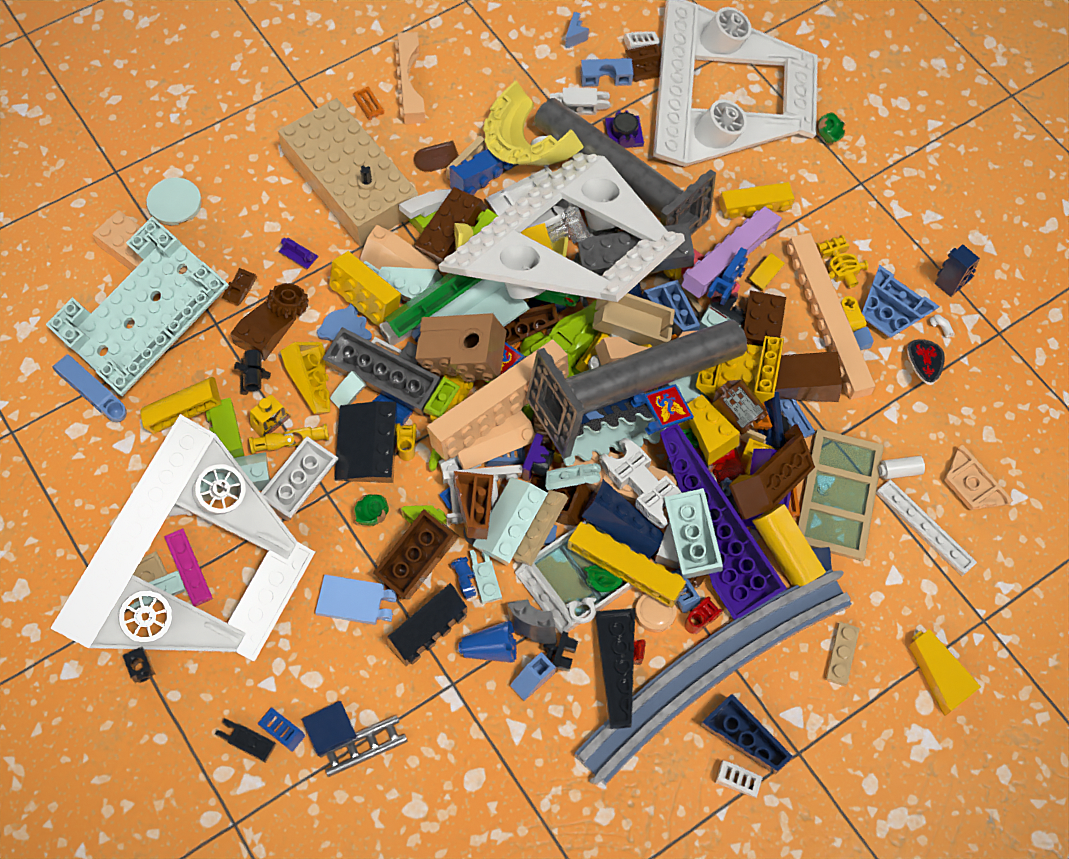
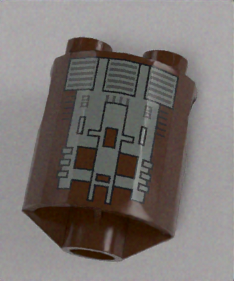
[712,379,768,436]

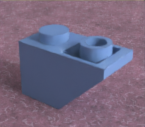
[510,652,556,701]

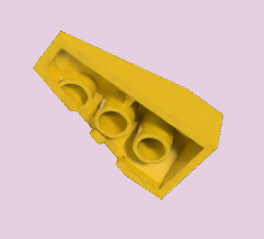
[280,342,330,414]

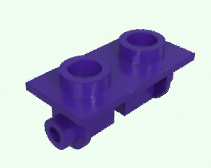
[279,237,318,269]

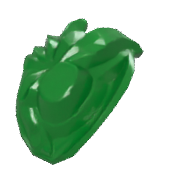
[584,565,623,592]

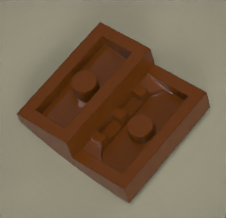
[625,44,662,82]

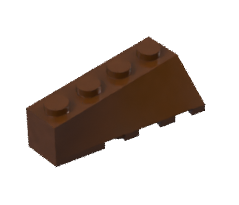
[504,303,559,346]

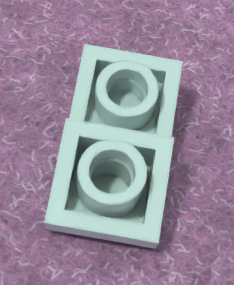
[330,371,367,408]

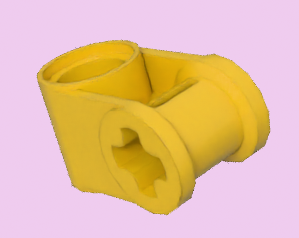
[841,296,866,332]
[396,423,417,461]

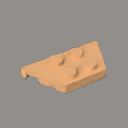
[944,444,1013,510]

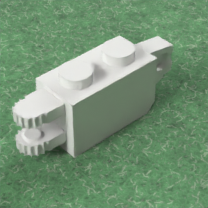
[550,87,610,115]

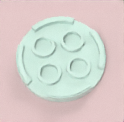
[146,178,202,225]

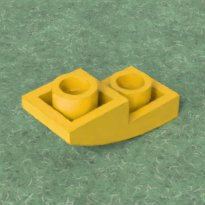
[749,253,785,290]

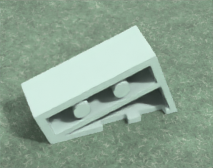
[378,266,443,302]

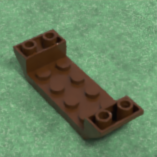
[729,424,815,519]

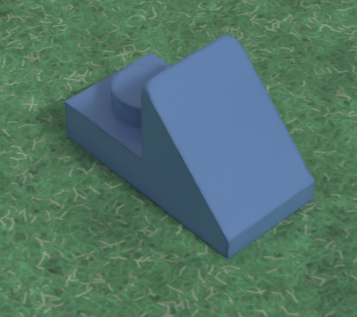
[565,12,589,48]

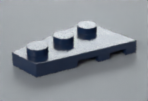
[758,391,785,450]

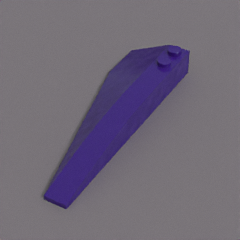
[660,424,788,620]

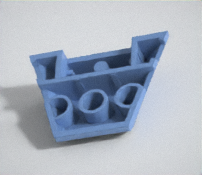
[862,265,940,338]

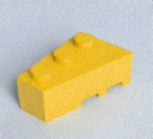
[687,395,740,466]

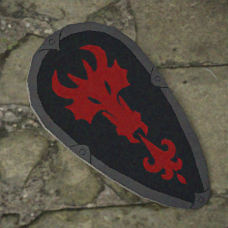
[907,339,945,385]

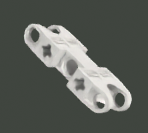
[599,438,681,528]

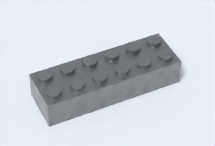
[578,223,695,276]
[323,327,441,416]

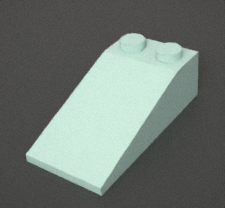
[664,488,723,579]

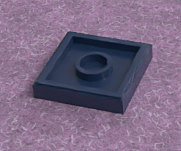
[302,701,357,757]

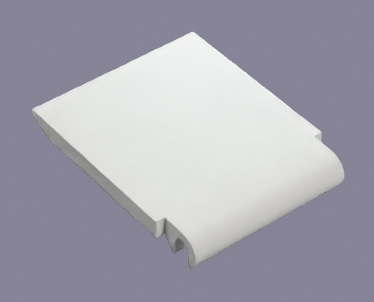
[485,167,578,230]

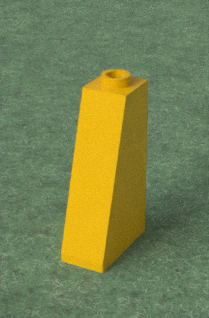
[909,629,981,716]

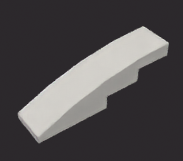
[399,189,452,219]

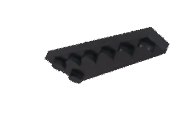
[595,608,635,729]

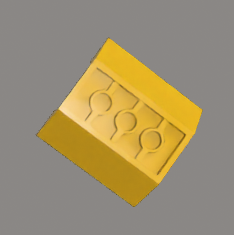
[696,336,784,403]

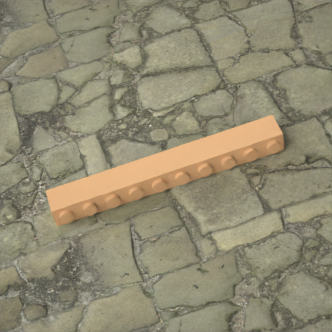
[786,233,876,400]

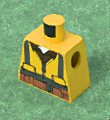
[250,395,291,437]

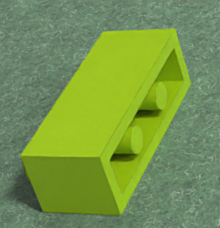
[206,398,245,458]

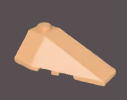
[360,225,439,270]
[457,410,535,470]

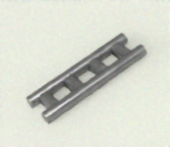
[320,715,408,778]

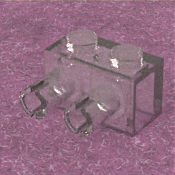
[547,206,590,244]

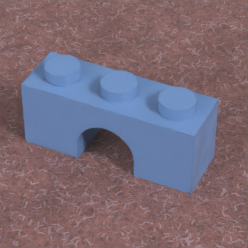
[580,58,633,87]

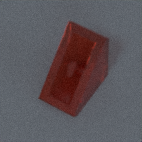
[712,447,745,483]

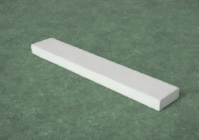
[876,479,977,576]

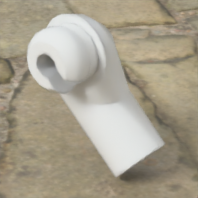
[930,314,954,338]

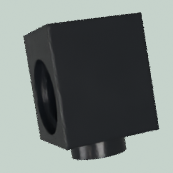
[122,646,155,683]

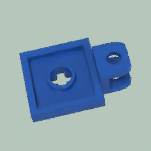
[707,247,748,305]

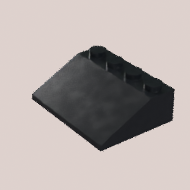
[335,401,398,483]

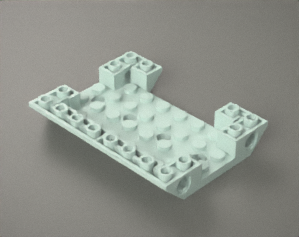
[46,217,229,396]

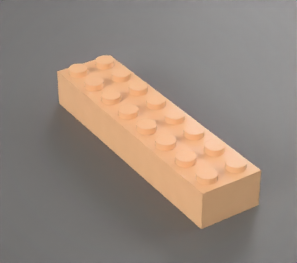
[427,339,569,461]

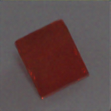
[634,639,646,665]

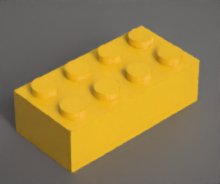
[329,251,401,327]

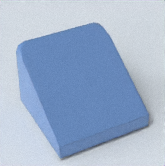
[853,327,874,350]

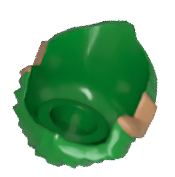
[818,112,845,143]
[354,494,389,526]

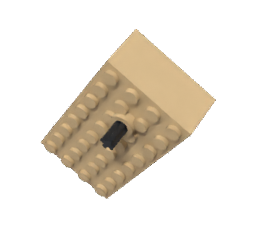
[278,98,418,247]

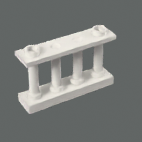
[442,465,522,524]

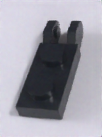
[215,718,277,763]

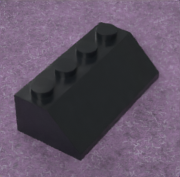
[387,583,467,666]

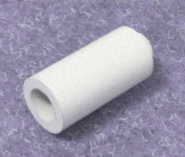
[878,456,925,480]

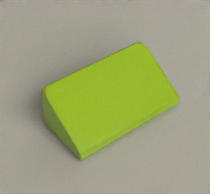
[423,377,460,418]

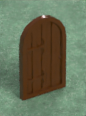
[414,140,459,172]

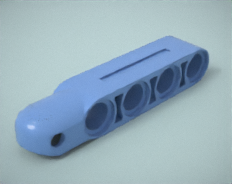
[52,354,127,422]

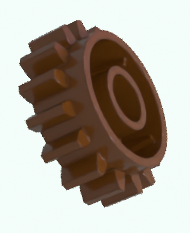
[267,283,309,318]

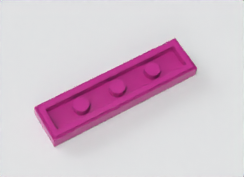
[164,528,213,607]

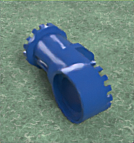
[451,557,476,600]

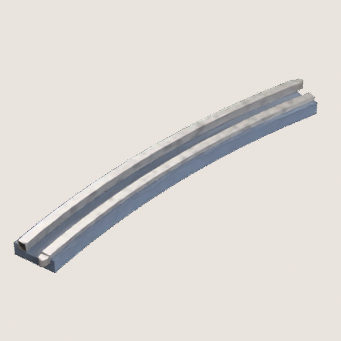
[574,569,852,786]

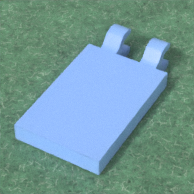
[315,575,397,625]

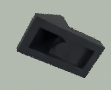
[710,292,745,324]

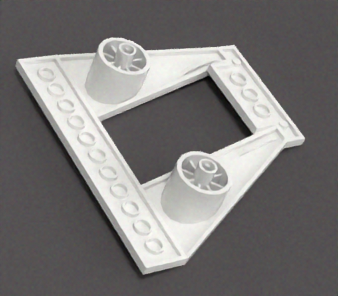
[653,0,818,167]
[439,153,685,302]
[51,414,315,661]

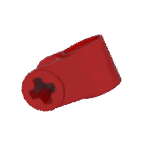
[685,596,723,634]

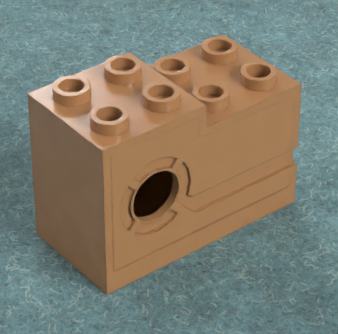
[415,313,506,382]

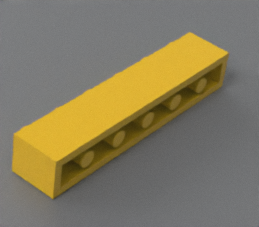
[568,522,686,608]

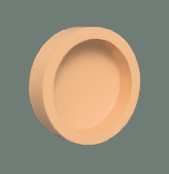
[635,593,677,633]

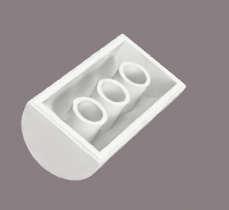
[261,437,339,521]

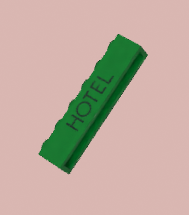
[384,273,483,338]

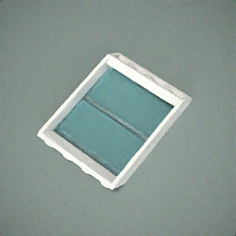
[515,520,634,635]

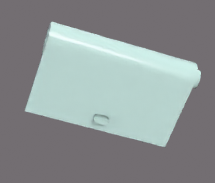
[430,279,530,327]

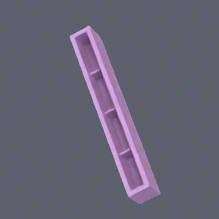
[682,207,782,298]

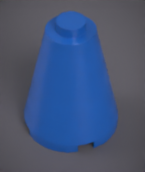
[459,621,517,663]

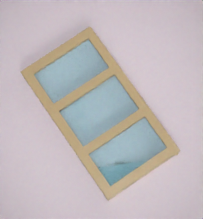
[798,428,884,561]

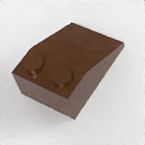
[230,301,296,361]
[530,475,592,526]

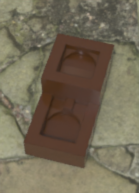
[222,268,257,305]

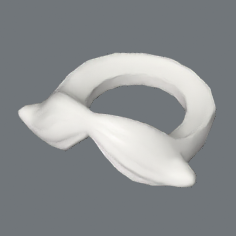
[565,597,596,624]

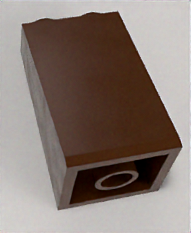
[775,351,842,402]

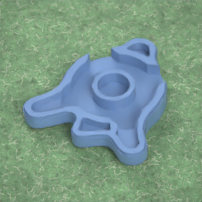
[317,304,372,341]

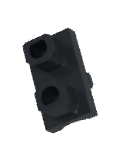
[542,631,578,673]

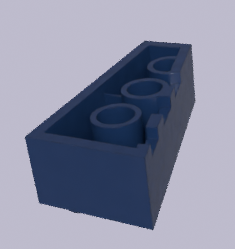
[582,479,664,559]
[701,694,793,775]

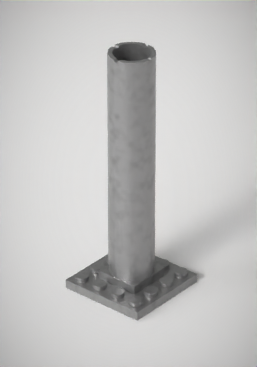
[534,98,716,235]
[526,319,747,459]

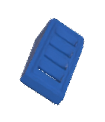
[258,707,306,752]

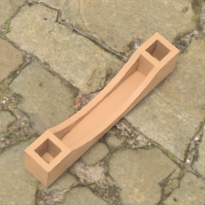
[395,32,425,124]
[595,331,696,365]

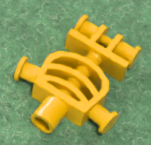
[816,235,868,288]

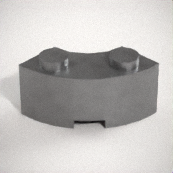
[508,599,556,644]

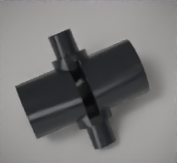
[234,350,271,395]

